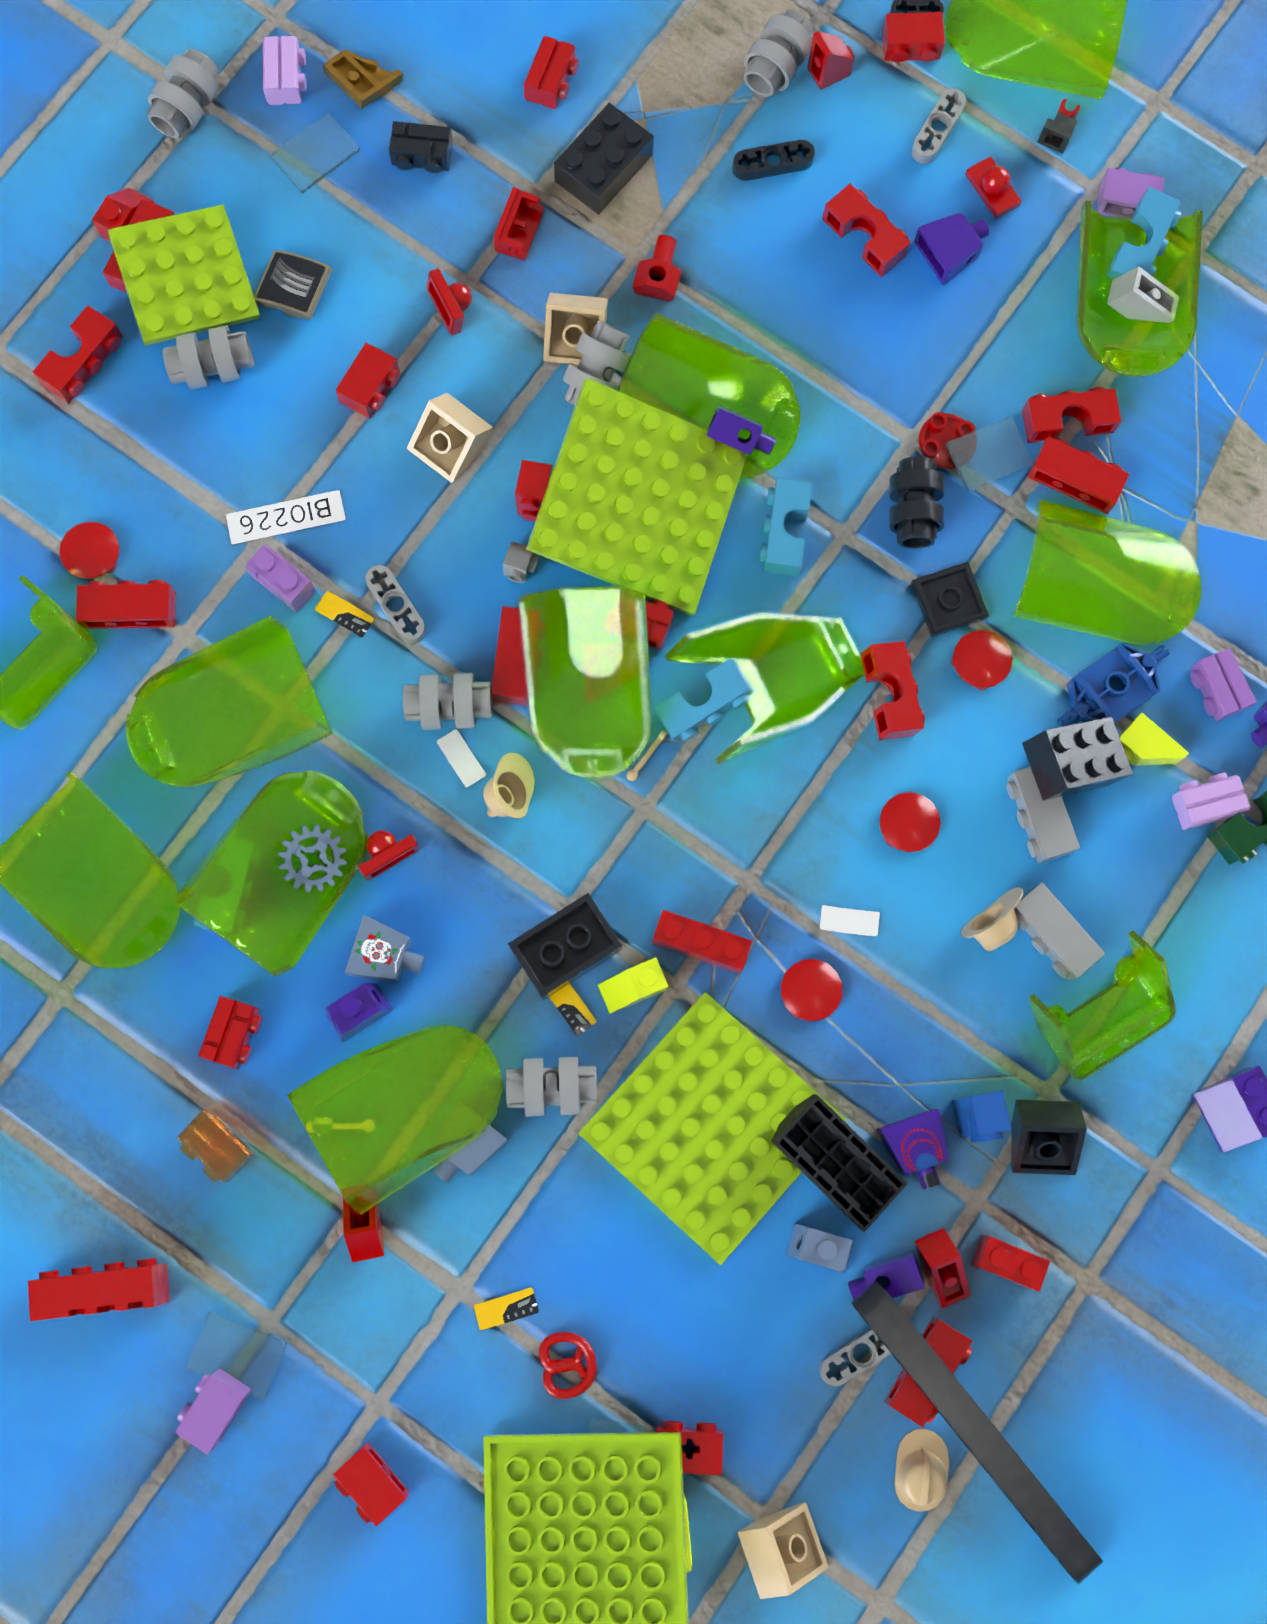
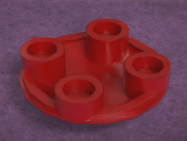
[918,412,976,470]
[59,522,120,579]
[951,630,1013,690]
[879,792,941,853]
[781,959,843,1021]

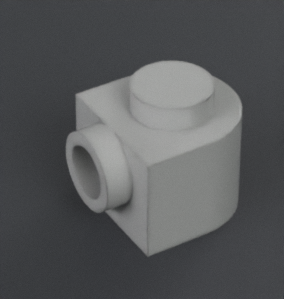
[503,541,539,583]

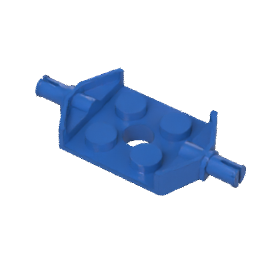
[1057,643,1169,727]

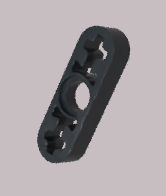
[732,140,815,181]

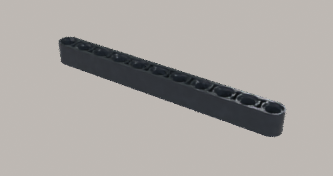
[851,1281,1103,1585]

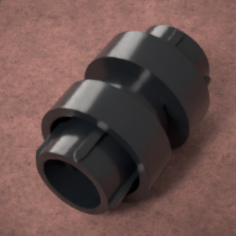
[889,456,944,549]

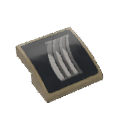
[254,249,333,320]

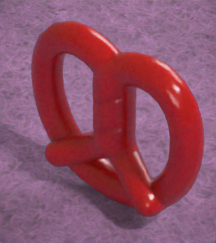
[539,1332,597,1399]

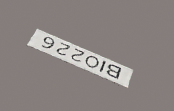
[225,490,346,545]

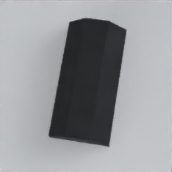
[771,1094,907,1232]

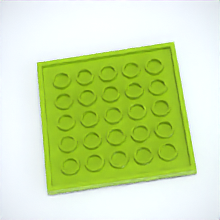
[526,378,747,616]
[578,992,847,1265]
[483,1432,689,1624]

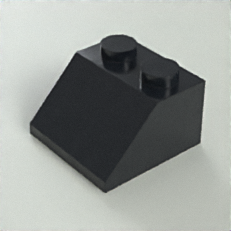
[1011,1100,1087,1175]

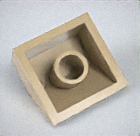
[543,293,608,365]
[406,393,493,483]
[737,1502,829,1599]

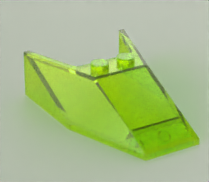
[665,613,864,765]

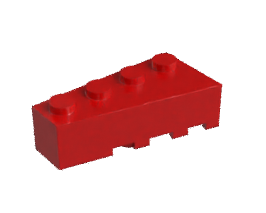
[28,1258,170,1321]

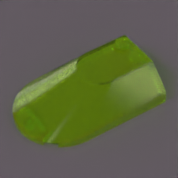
[945,0,1127,99]
[1076,200,1203,377]
[617,313,801,479]
[1013,500,1202,645]
[519,586,652,778]

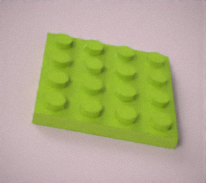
[108,204,260,346]

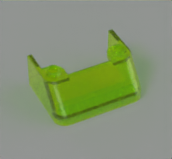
[0,574,97,730]
[1029,930,1176,1080]

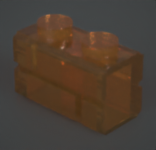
[177,1109,255,1182]

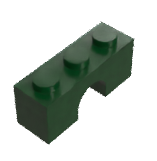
[1206,791,1267,865]

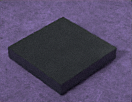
[911,562,989,637]

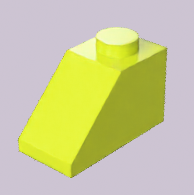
[1119,713,1189,766]
[598,957,669,1014]

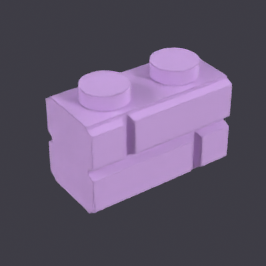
[263,36,307,105]
[1172,772,1250,830]

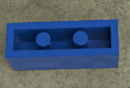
[952,1090,1012,1143]

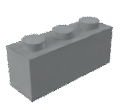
[1006,767,1080,864]
[1014,882,1105,981]

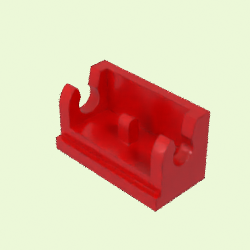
[493,187,544,261]

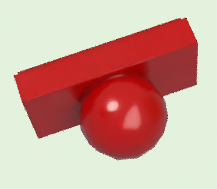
[965,156,1022,219]
[426,268,472,335]
[358,830,420,881]

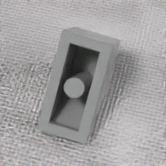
[1107,266,1180,323]

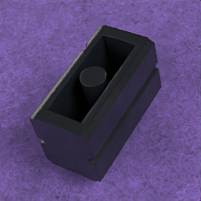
[389,121,453,173]

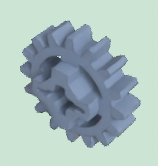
[277,824,347,893]

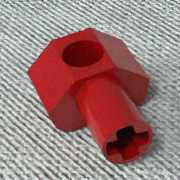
[632,235,681,302]

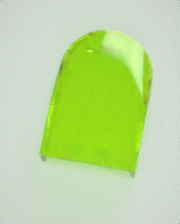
[126,616,333,788]
[173,770,368,977]
[0,771,181,968]
[287,1025,503,1214]

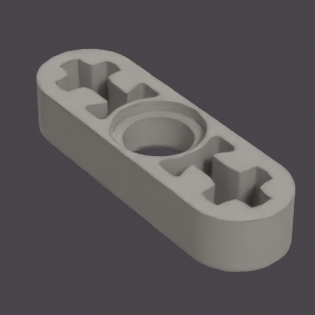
[911,88,966,164]
[365,565,426,644]
[819,1328,891,1387]

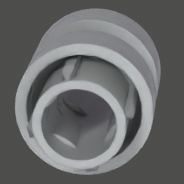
[744,9,813,97]
[147,49,219,138]
[562,321,631,405]
[162,325,254,390]
[403,673,492,730]
[506,1057,597,1117]

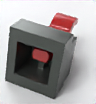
[1037,99,1080,154]

